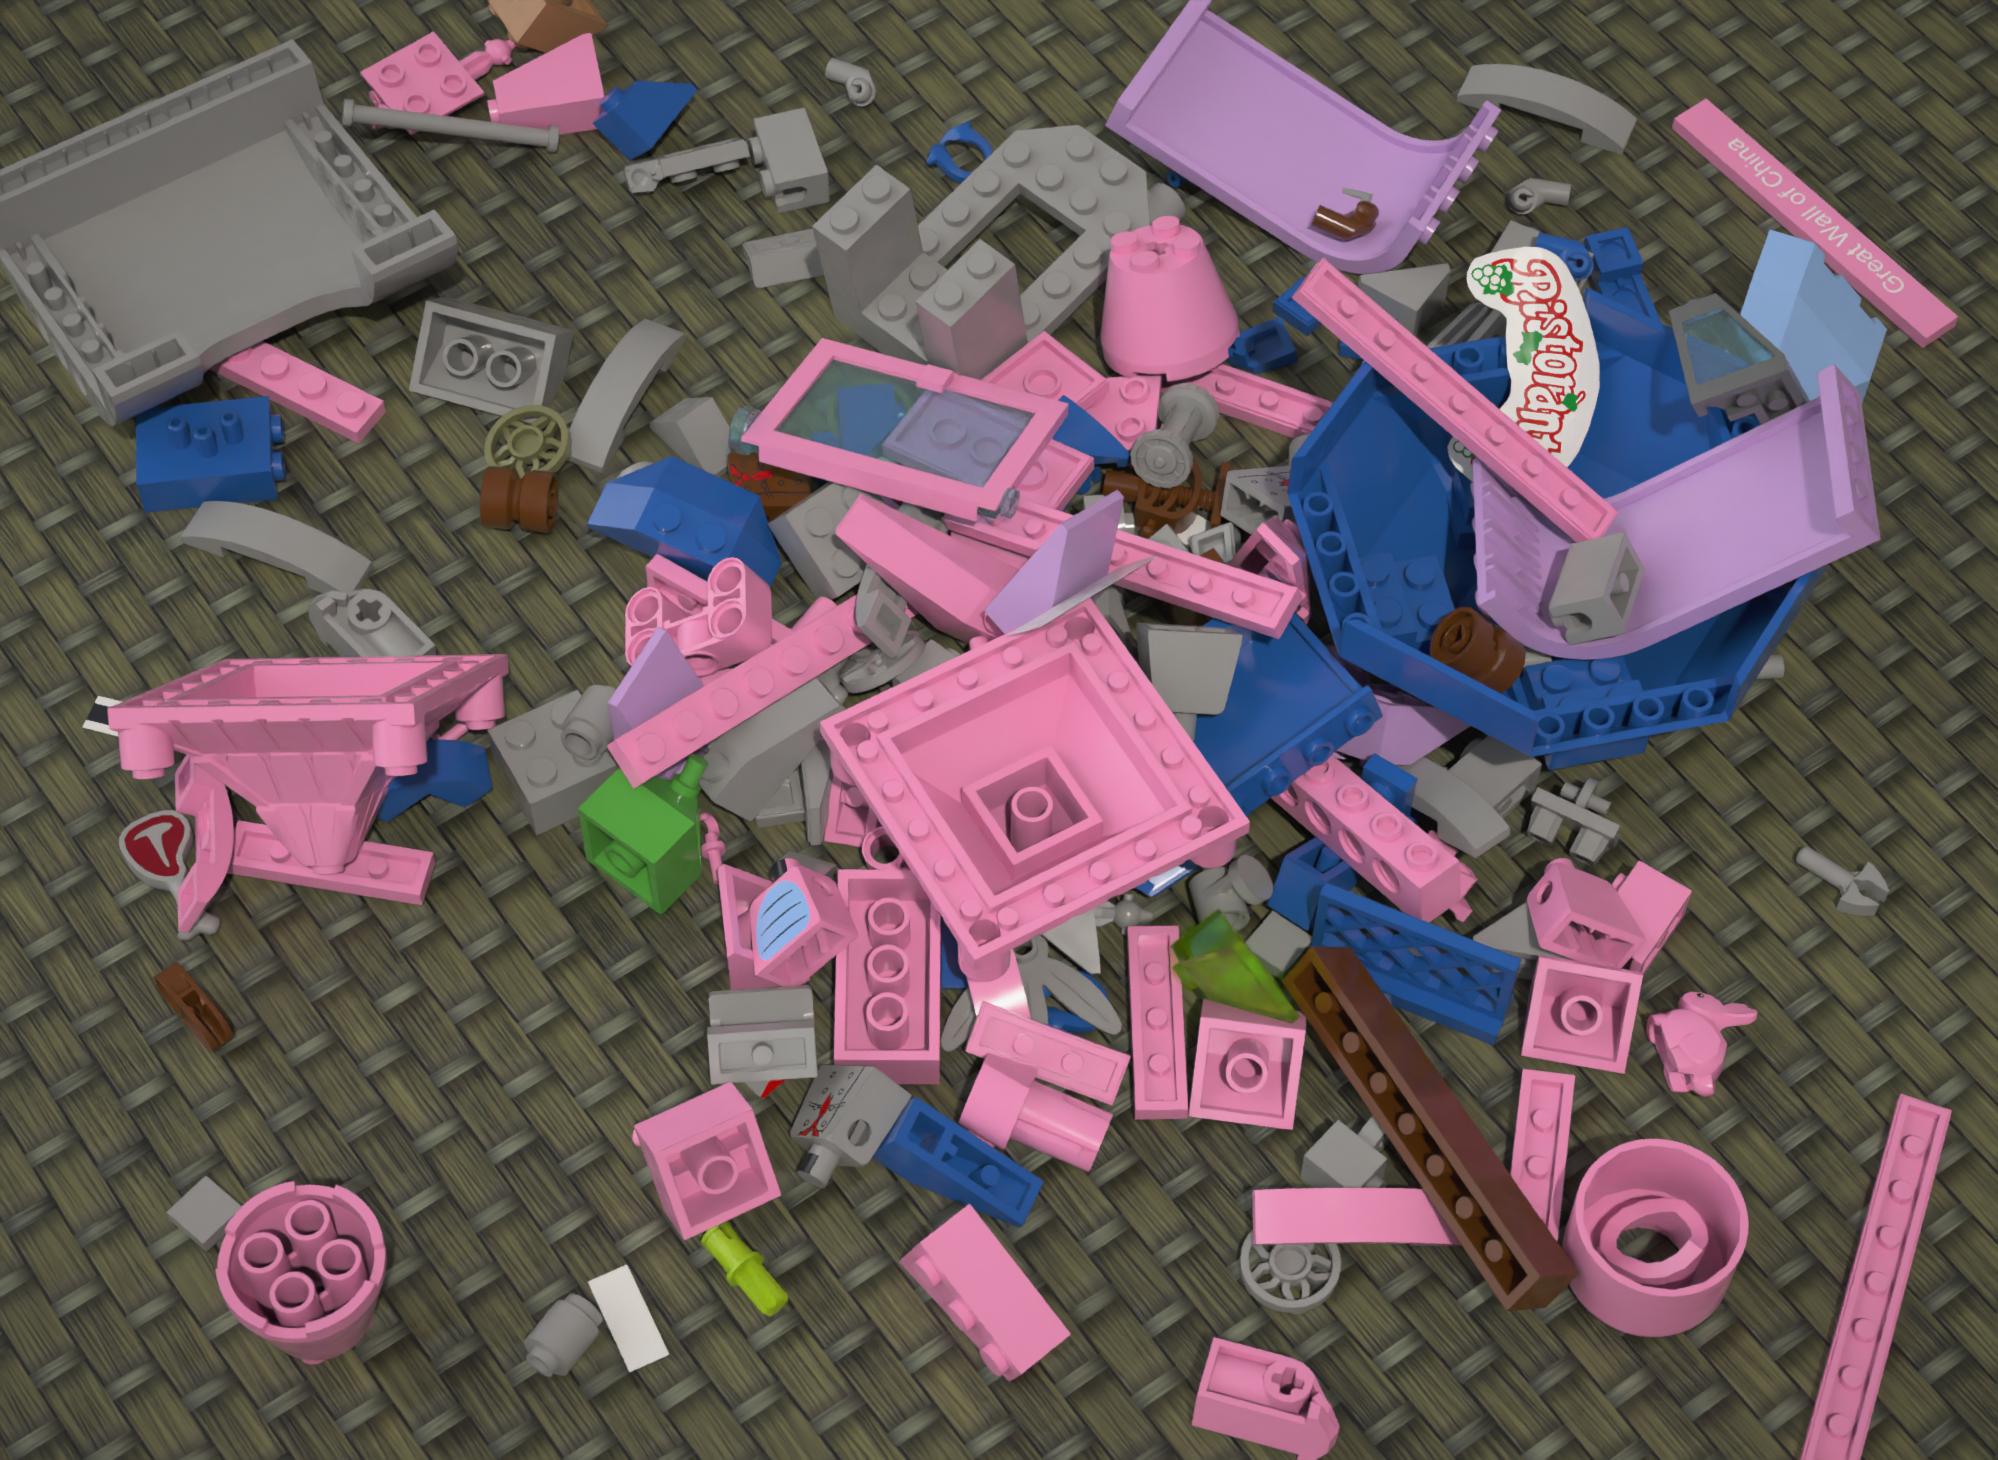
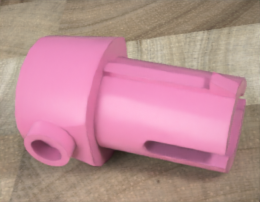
[958,1053,1113,1172]

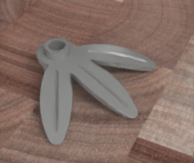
[940,935,1122,1051]

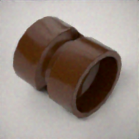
[480,466,558,533]
[1429,607,1526,693]

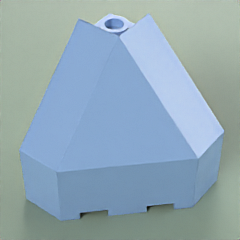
[1727,230,1887,403]

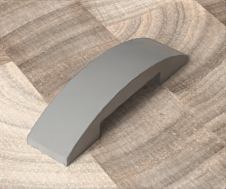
[1456,64,1637,155]
[568,319,686,473]
[180,501,373,593]
[856,502,948,658]
[1340,756,1510,858]

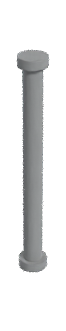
[341,99,559,153]

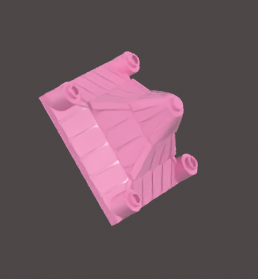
[820,598,1250,982]
[107,654,509,874]

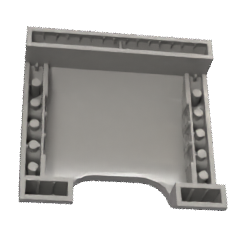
[0,39,458,426]

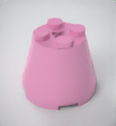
[1100,216,1240,381]
[216,1181,387,1365]

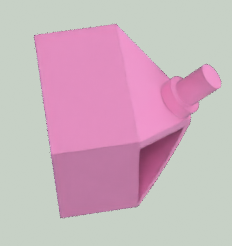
[633,1081,781,1241]

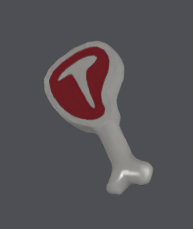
[119,810,221,942]

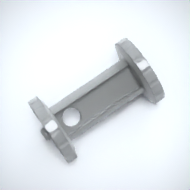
[1130,383,1219,488]

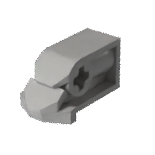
[308,589,437,657]

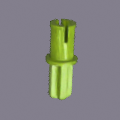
[701,1221,788,1317]

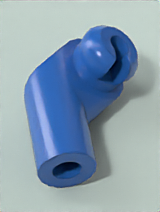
[1535,232,1594,280]

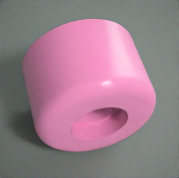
[1562,1139,1749,1337]

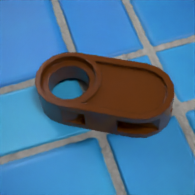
[153,962,234,1053]

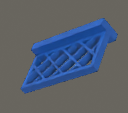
[1310,882,1521,1046]

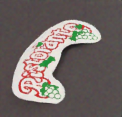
[1448,247,1600,481]

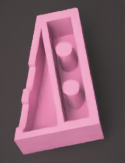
[899,1204,1071,1382]

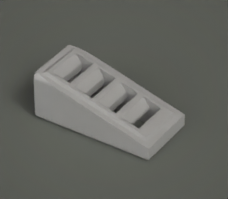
[800,740,833,845]

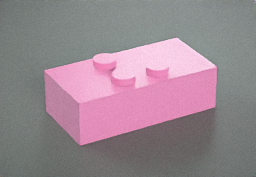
[834,869,941,1084]

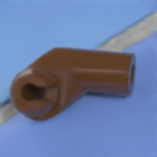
[1311,201,1379,240]

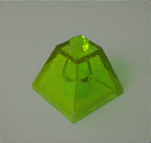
[1170,909,1300,1024]

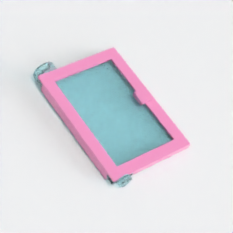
[728,338,1069,522]

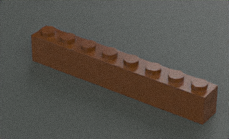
[1282,946,1579,1311]

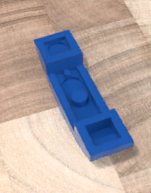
[1584,227,1661,323]

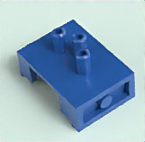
[136,396,286,513]

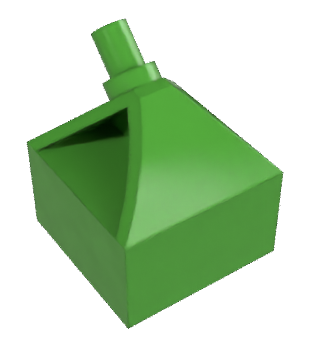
[578,754,708,915]

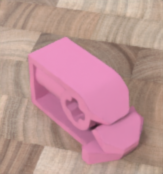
[1192,1337,1340,1460]

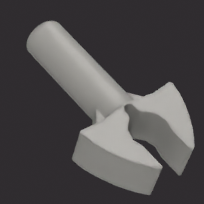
[1796,846,1889,916]

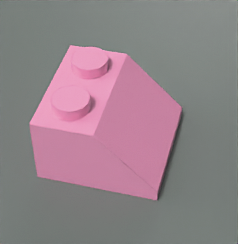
[1189,999,1306,1130]

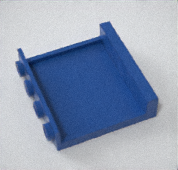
[1193,577,1383,817]

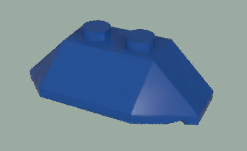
[586,456,782,588]

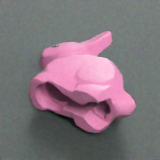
[1646,992,1757,1097]

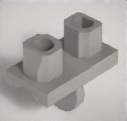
[1527,777,1620,867]

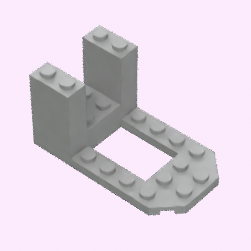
[812,125,1150,397]

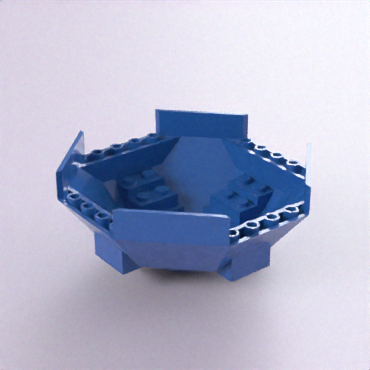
[1287,287,1828,770]

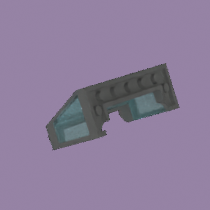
[1669,293,1810,425]

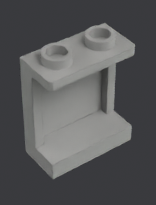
[707,985,818,1085]

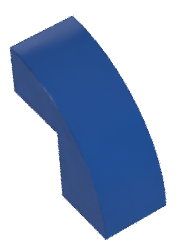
[376,739,492,822]

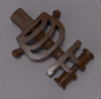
[1103,459,1252,543]

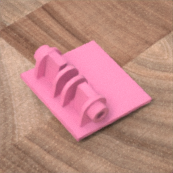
[360,31,484,135]
[1085,374,1162,469]

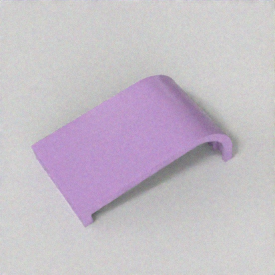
[1105,0,1501,274]
[1471,364,1881,660]

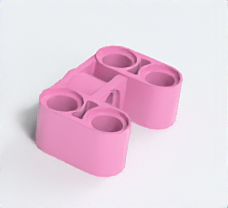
[625,557,772,677]

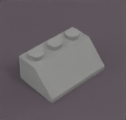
[409,297,574,424]

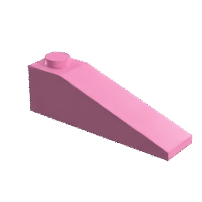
[836,493,1020,644]
[1228,515,1312,625]

